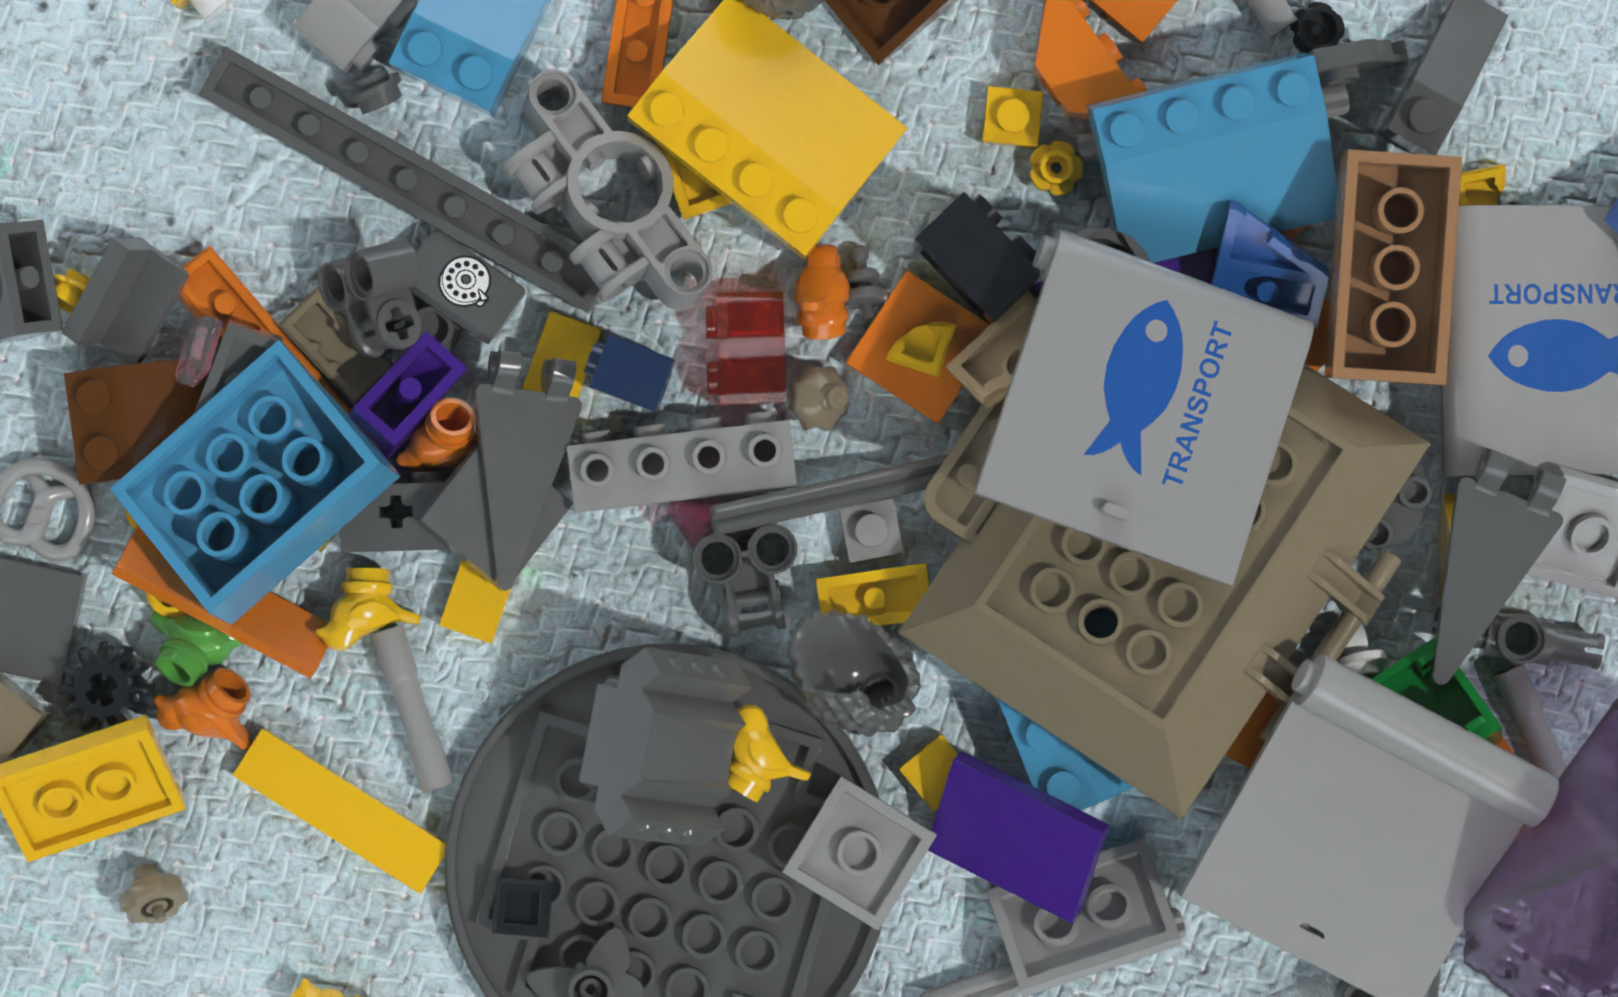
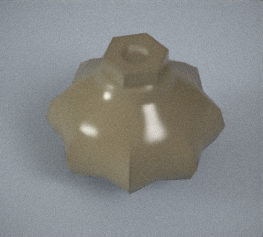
[788,364,849,432]
[119,864,189,924]

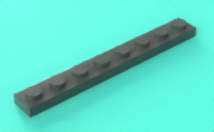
[198,46,600,314]

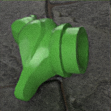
[149,611,243,687]

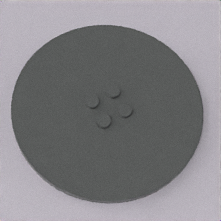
[444,643,882,997]

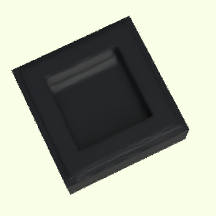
[492,876,554,938]

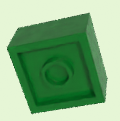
[1371,637,1502,744]

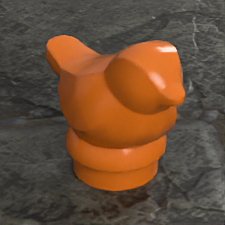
[794,244,850,340]
[396,398,478,472]
[153,668,253,751]

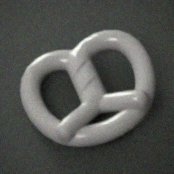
[0,458,95,562]

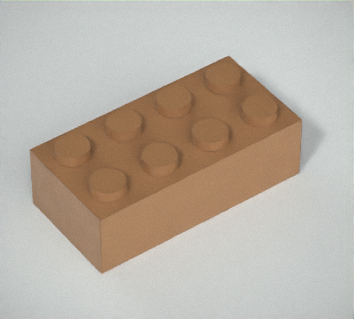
[1324,149,1462,385]

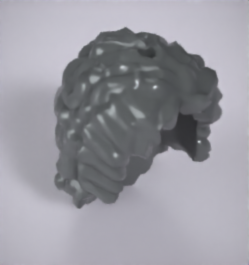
[787,610,921,737]

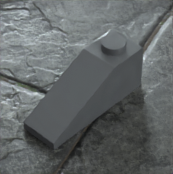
[1378,0,1509,155]

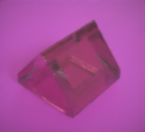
[667,501,714,548]

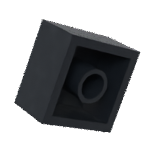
[912,192,1040,325]

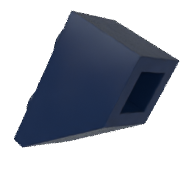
[584,334,676,413]

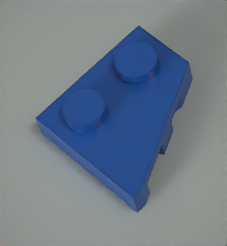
[1210,200,1329,328]

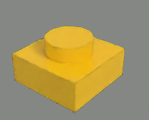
[982,86,1043,149]

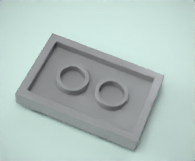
[986,838,1182,997]

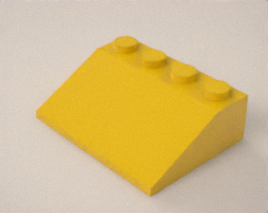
[627,0,908,260]

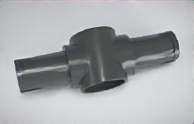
[1431,607,1605,670]

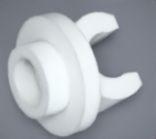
[1337,624,1388,679]

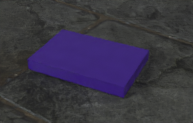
[928,752,1110,923]

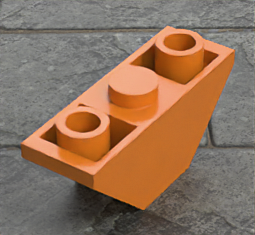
[1033,0,1148,120]

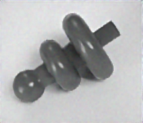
[845,245,888,319]

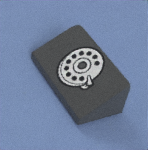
[410,229,525,345]

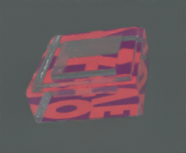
[174,315,223,387]

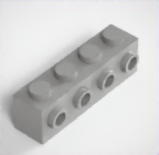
[567,411,797,513]

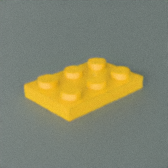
[0,715,186,862]

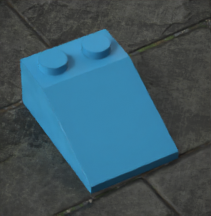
[388,0,551,118]

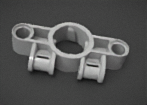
[502,70,712,311]

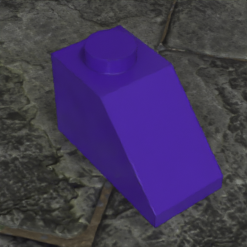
[349,331,468,460]

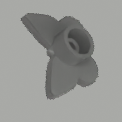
[527,926,644,997]

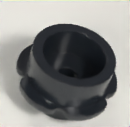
[1290,2,1345,53]

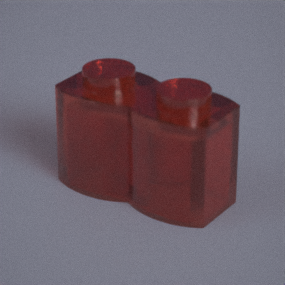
[706,291,786,407]

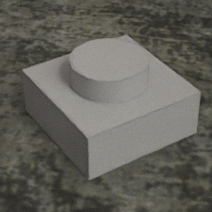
[839,498,904,563]

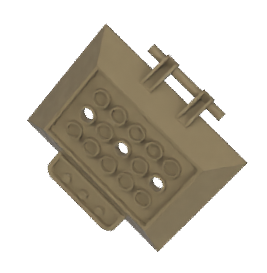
[898,364,1431,819]

